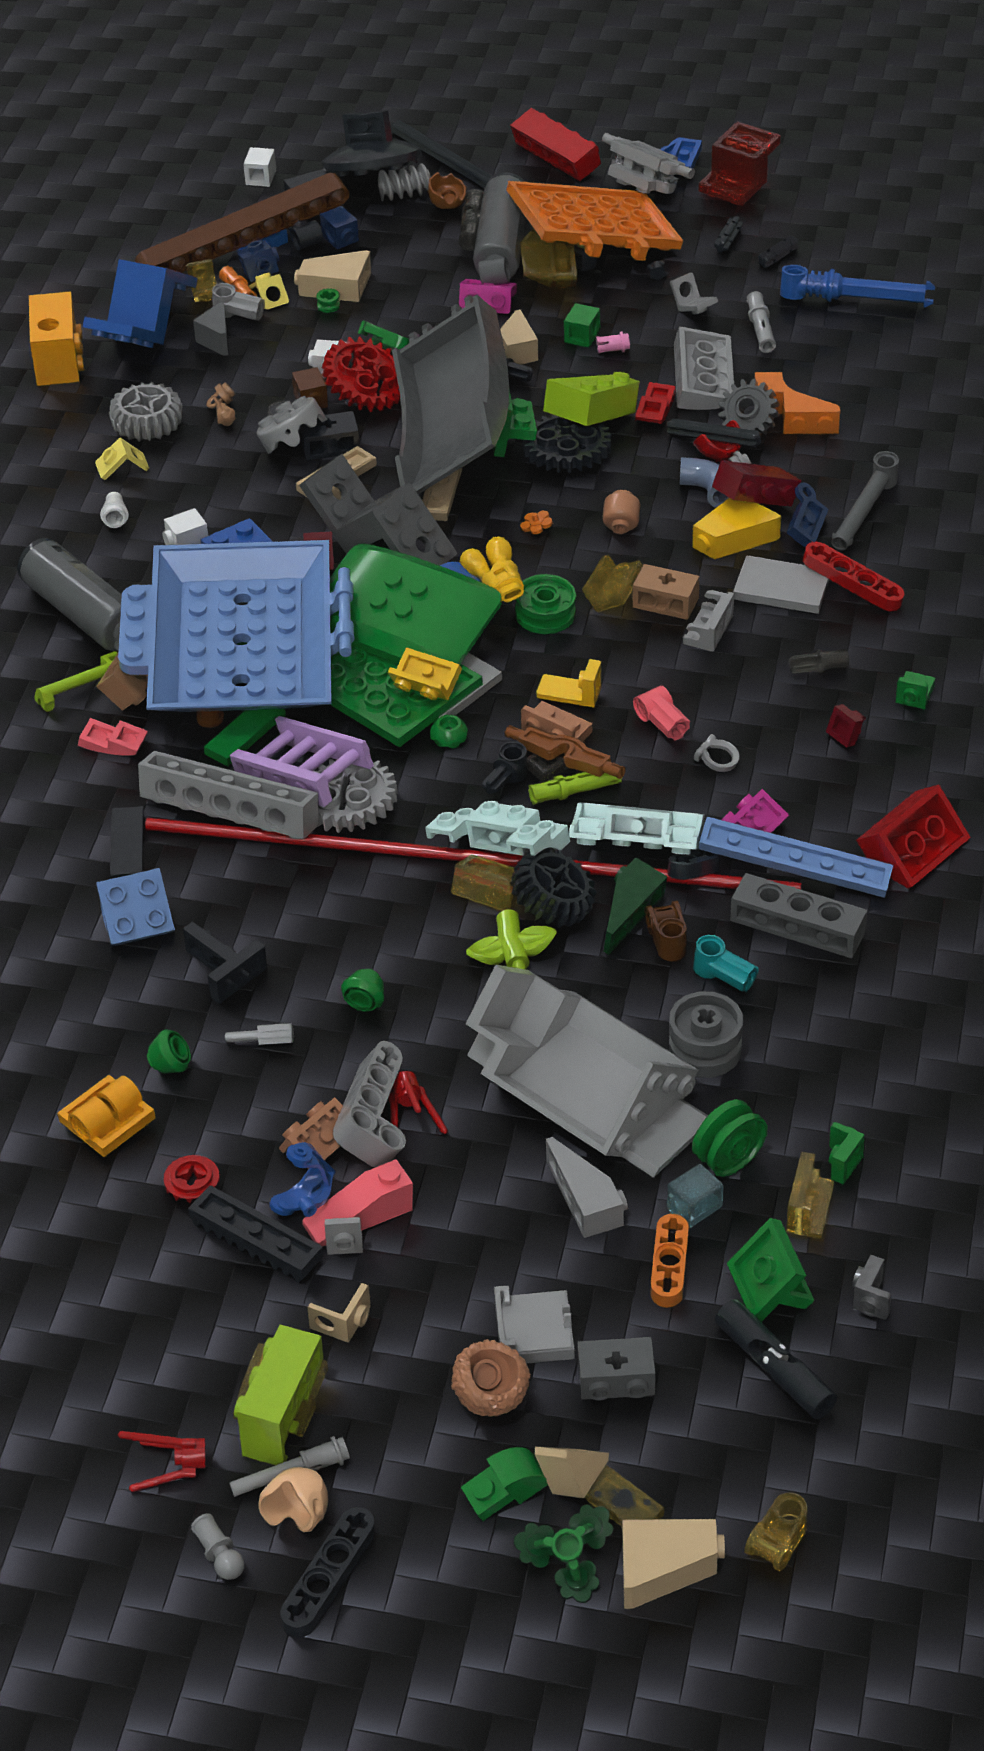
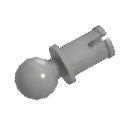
[191,1514,245,1580]

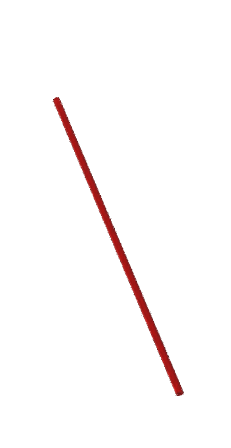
[145,818,802,890]

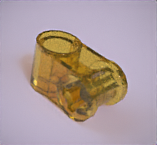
[744,1492,807,1571]

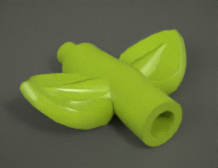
[466,909,557,970]

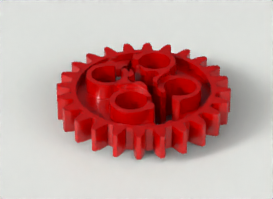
[322,337,400,412]

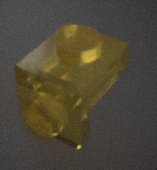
[186,259,217,302]

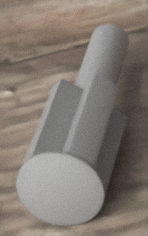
[225,1023,294,1045]

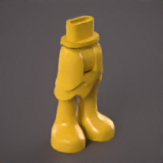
[459,536,524,602]

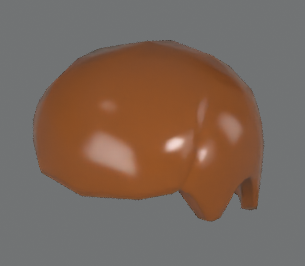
[428,172,466,210]

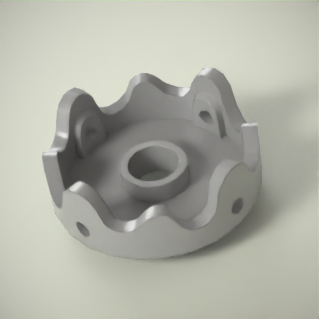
[257,396,327,454]

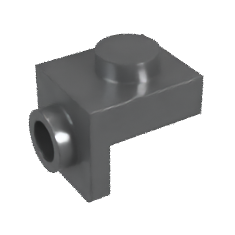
[852,1255,891,1320]

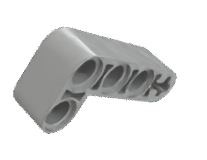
[333,1041,406,1168]

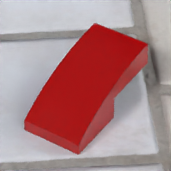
[635,382,676,424]

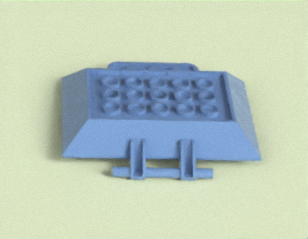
[118,540,354,712]

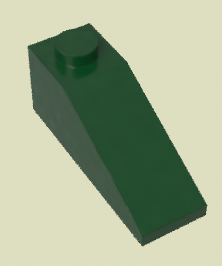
[603,858,667,955]

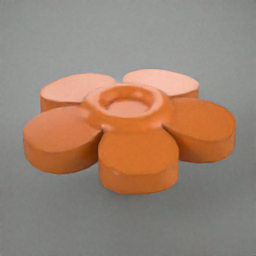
[520,510,553,534]

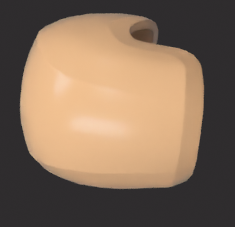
[259,1467,328,1532]

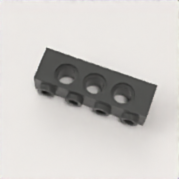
[730,873,868,958]

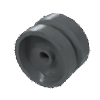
[669,991,743,1078]

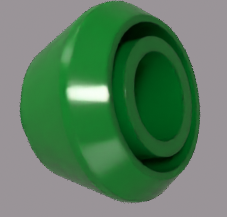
[341,969,384,1011]
[147,1029,191,1073]

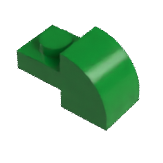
[461,1447,548,1521]

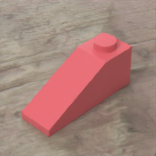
[302,1159,413,1246]

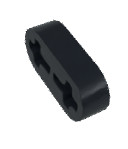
[667,849,721,880]

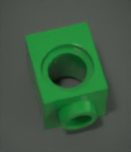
[564,303,600,348]

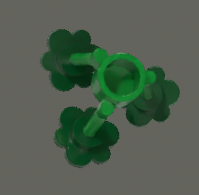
[514,1504,613,1603]

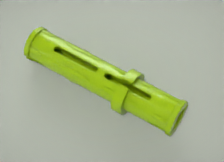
[528,772,622,805]

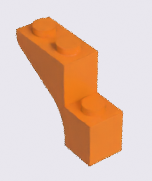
[755,372,840,434]

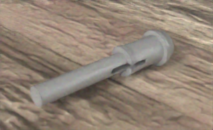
[229,1436,350,1497]

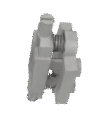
[602,133,695,194]

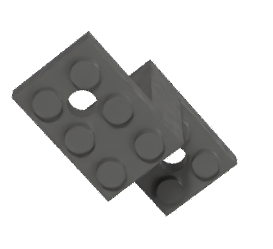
[299,454,458,566]

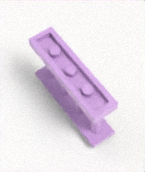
[229,716,374,807]

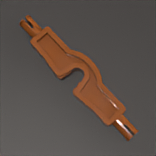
[505,725,626,779]

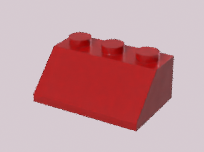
[856,784,971,888]

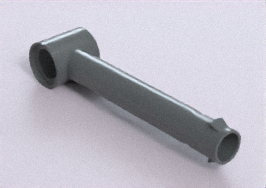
[831,451,899,551]

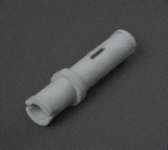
[747,291,776,353]

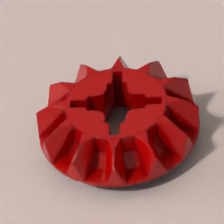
[164,1155,220,1203]

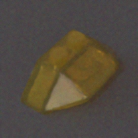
[520,229,577,288]

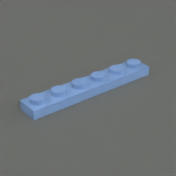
[698,817,893,898]

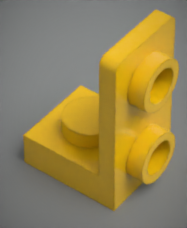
[536,659,601,707]

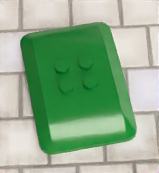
[330,543,502,665]

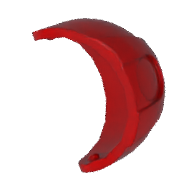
[693,420,741,462]

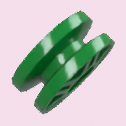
[515,574,576,634]
[692,1099,768,1177]

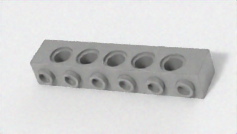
[138,751,319,840]

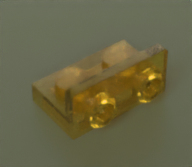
[582,555,643,612]
[451,854,514,911]
[786,1152,834,1238]

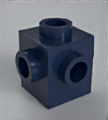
[237,240,280,282]

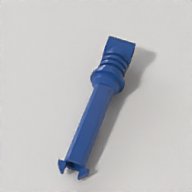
[780,265,935,307]

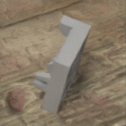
[494,1286,575,1363]

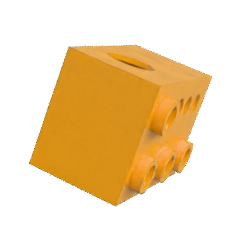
[29,292,84,386]

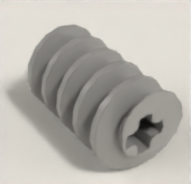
[378,163,431,202]

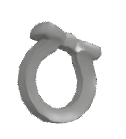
[694,734,739,772]

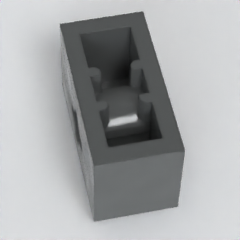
[578,1337,655,1400]

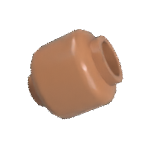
[603,490,640,534]

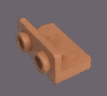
[521,701,592,742]
[279,1097,343,1169]

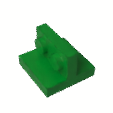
[493,390,537,457]
[727,1218,814,1322]

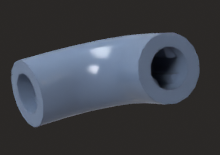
[679,457,729,508]

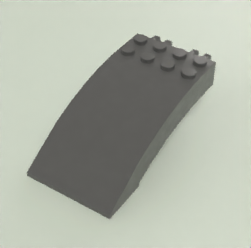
[392,295,509,494]

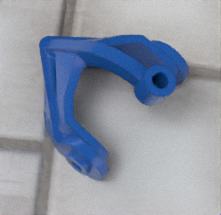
[269,1142,336,1217]

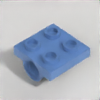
[96,868,175,947]

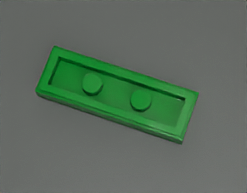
[204,709,286,766]

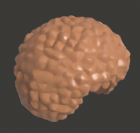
[451,1339,530,1417]

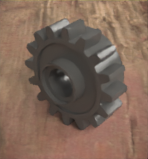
[719,379,780,435]

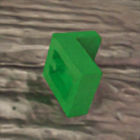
[895,671,935,709]
[829,1122,865,1184]

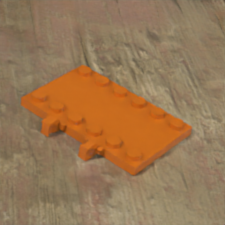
[506,181,683,261]

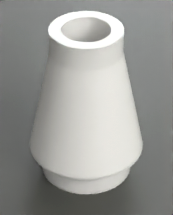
[100,492,129,528]

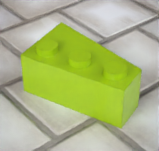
[543,372,640,426]
[234,1324,323,1465]

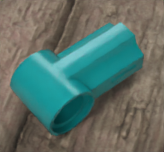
[693,935,759,992]

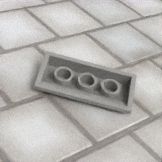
[674,326,734,410]

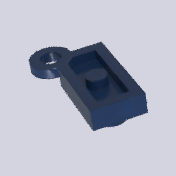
[786,482,829,547]

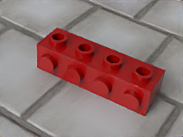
[510,108,601,181]

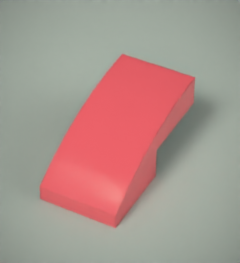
[78,718,148,756]

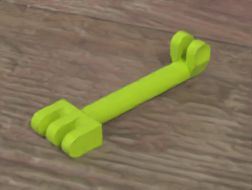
[35,651,118,712]

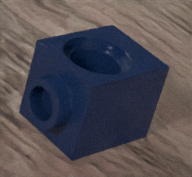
[320,206,359,249]

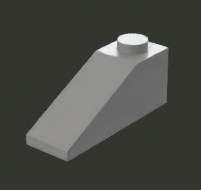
[546,1137,628,1238]

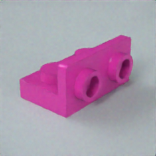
[459,279,517,314]
[722,789,789,833]

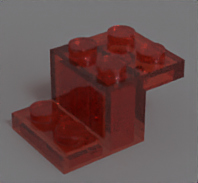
[699,121,781,206]

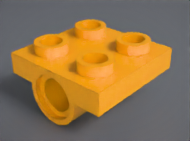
[58,1075,155,1157]

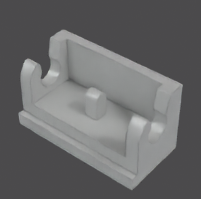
[683,590,734,652]

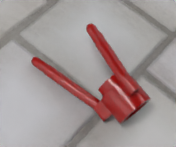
[388,1071,448,1134]
[118,1431,206,1492]

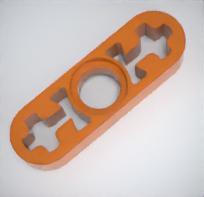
[651,1214,689,1308]

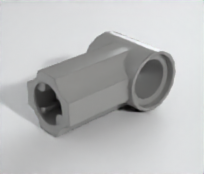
[212,283,265,321]

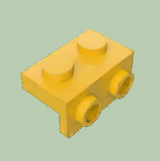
[387,647,462,701]

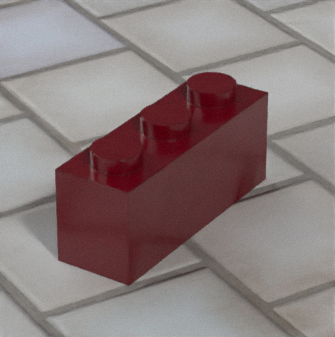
[712,460,802,507]

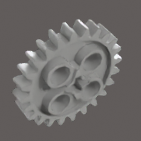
[313,759,398,833]

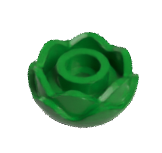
[430,715,468,748]

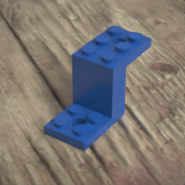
[83,259,198,348]

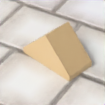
[535,1447,609,1498]

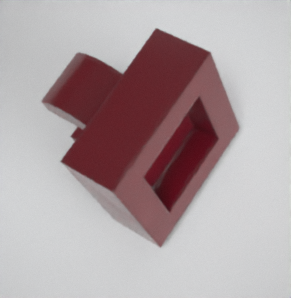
[826,704,866,748]

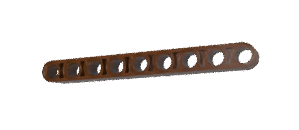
[135,173,350,273]

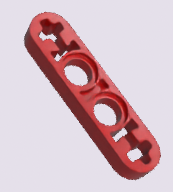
[803,542,905,611]

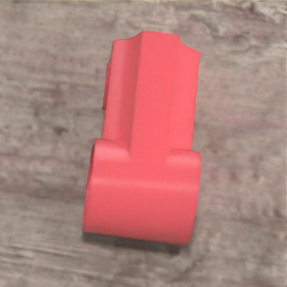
[633,686,690,741]

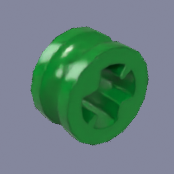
[316,288,340,313]

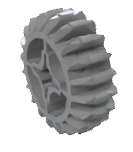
[109,382,183,442]

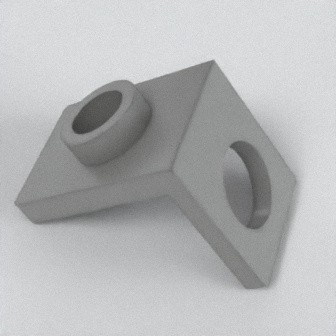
[670,273,718,314]
[325,1217,363,1255]

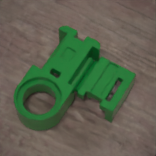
[358,320,410,352]

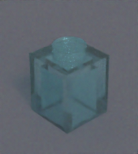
[667,1163,723,1228]

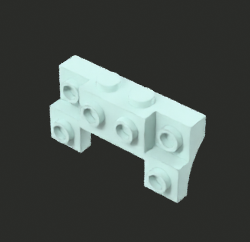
[425,801,570,856]
[569,802,705,855]

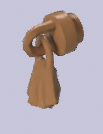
[206,382,236,426]

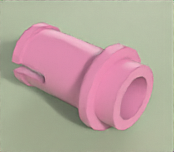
[596,331,630,354]

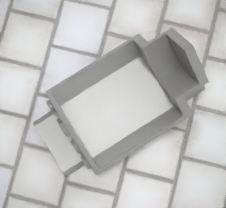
[466,965,708,1178]

